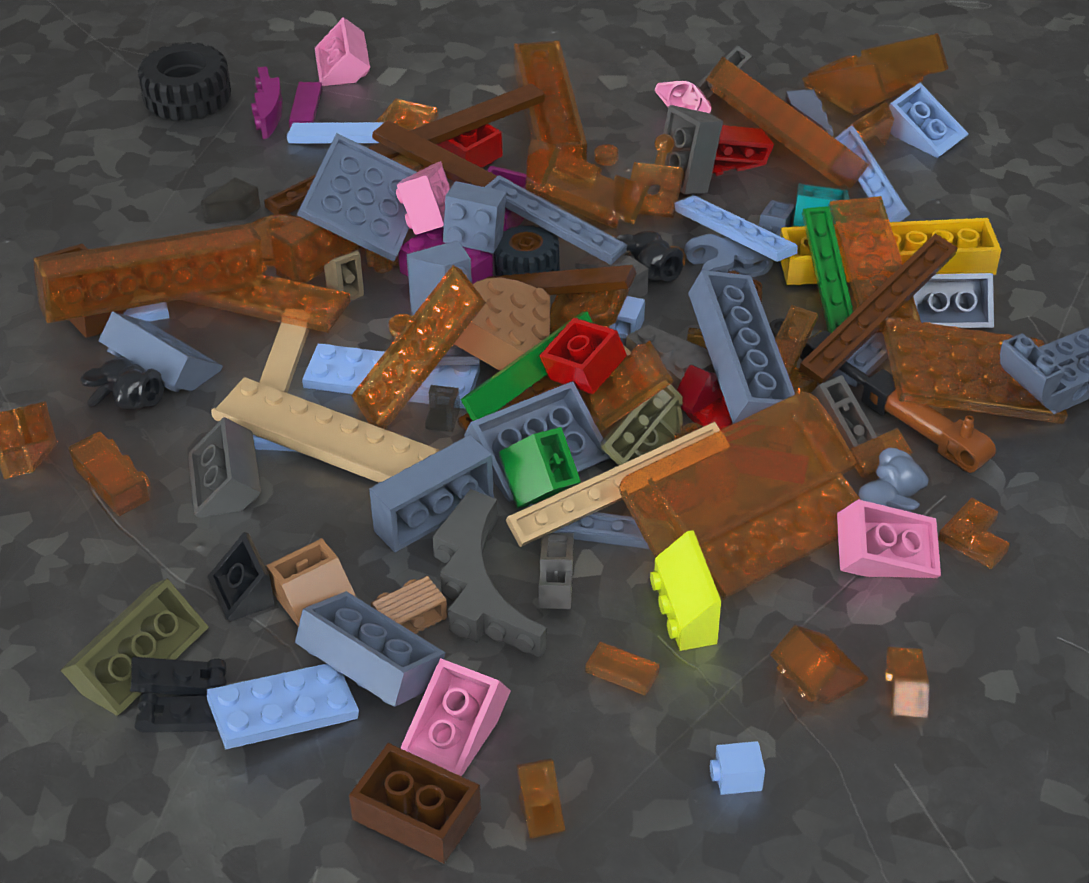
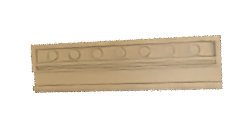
[211,377,441,483]

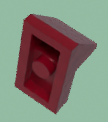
[677,365,723,415]

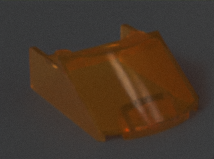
[802,33,948,116]
[525,139,650,229]

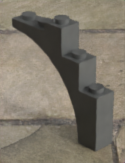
[433,489,547,658]

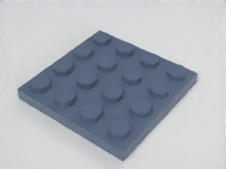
[297,133,417,262]

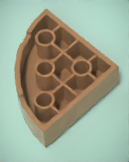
[437,278,550,370]

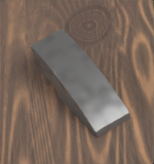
[539,533,574,609]

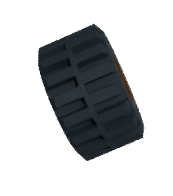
[494,225,560,276]

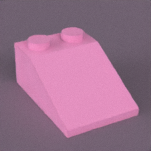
[396,161,450,235]
[837,499,941,578]
[401,658,511,776]

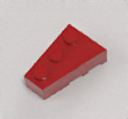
[712,125,774,176]

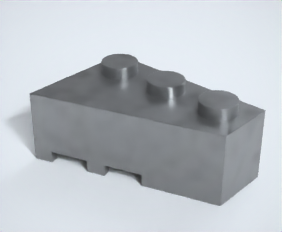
[626,325,715,390]

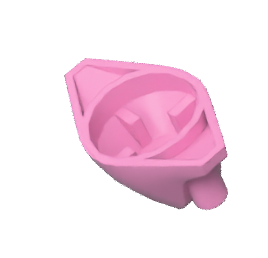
[655,81,712,114]

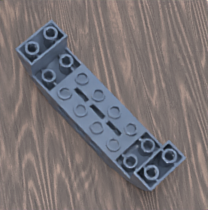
[1000,327,1089,414]

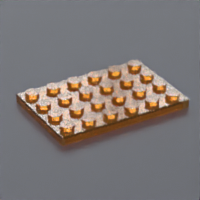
[882,318,1068,424]

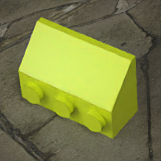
[650,530,721,651]

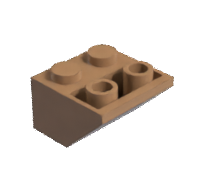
[266,538,357,627]

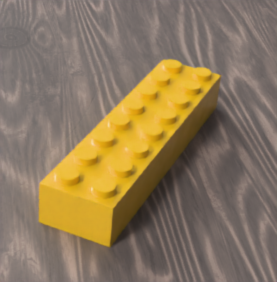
[780,218,1001,285]

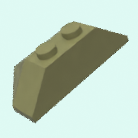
[601,376,683,465]

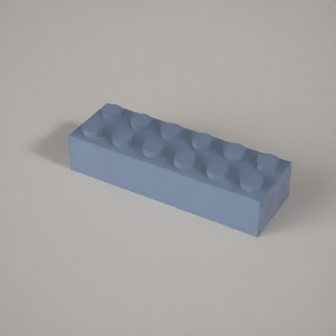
[688,270,800,427]

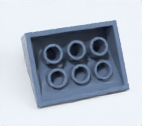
[464,381,612,502]

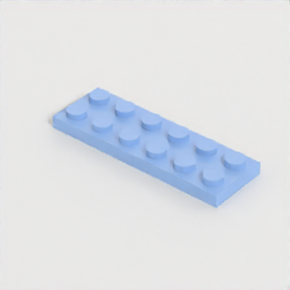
[302,343,480,409]

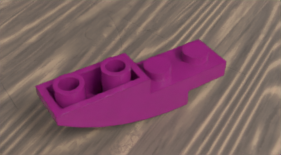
[251,66,283,139]

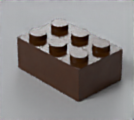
[349,743,481,864]

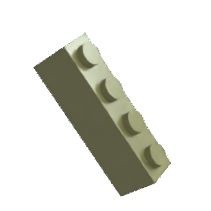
[61,578,209,715]

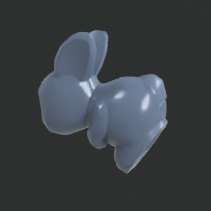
[857,448,929,513]

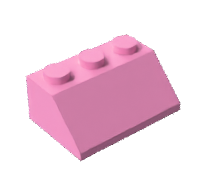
[315,17,370,86]

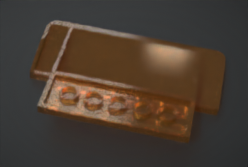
[619,392,861,600]

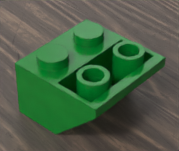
[498,427,581,509]

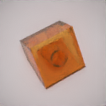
[770,625,869,704]

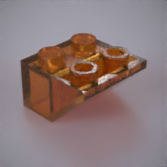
[0,401,57,479]

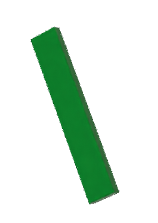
[802,206,854,334]
[461,311,593,421]

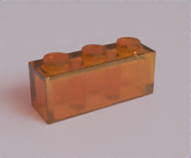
[68,431,150,517]

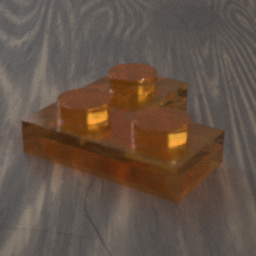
[938,498,1010,569]

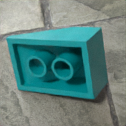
[793,183,850,227]

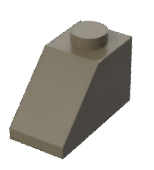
[324,251,364,304]

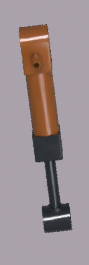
[798,330,996,473]

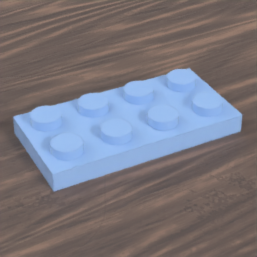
[207,664,359,750]

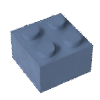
[443,181,506,253]

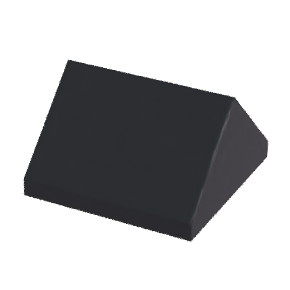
[207,532,275,621]

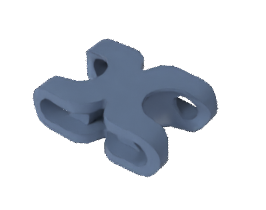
[684,234,773,278]

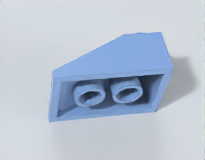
[878,82,968,158]

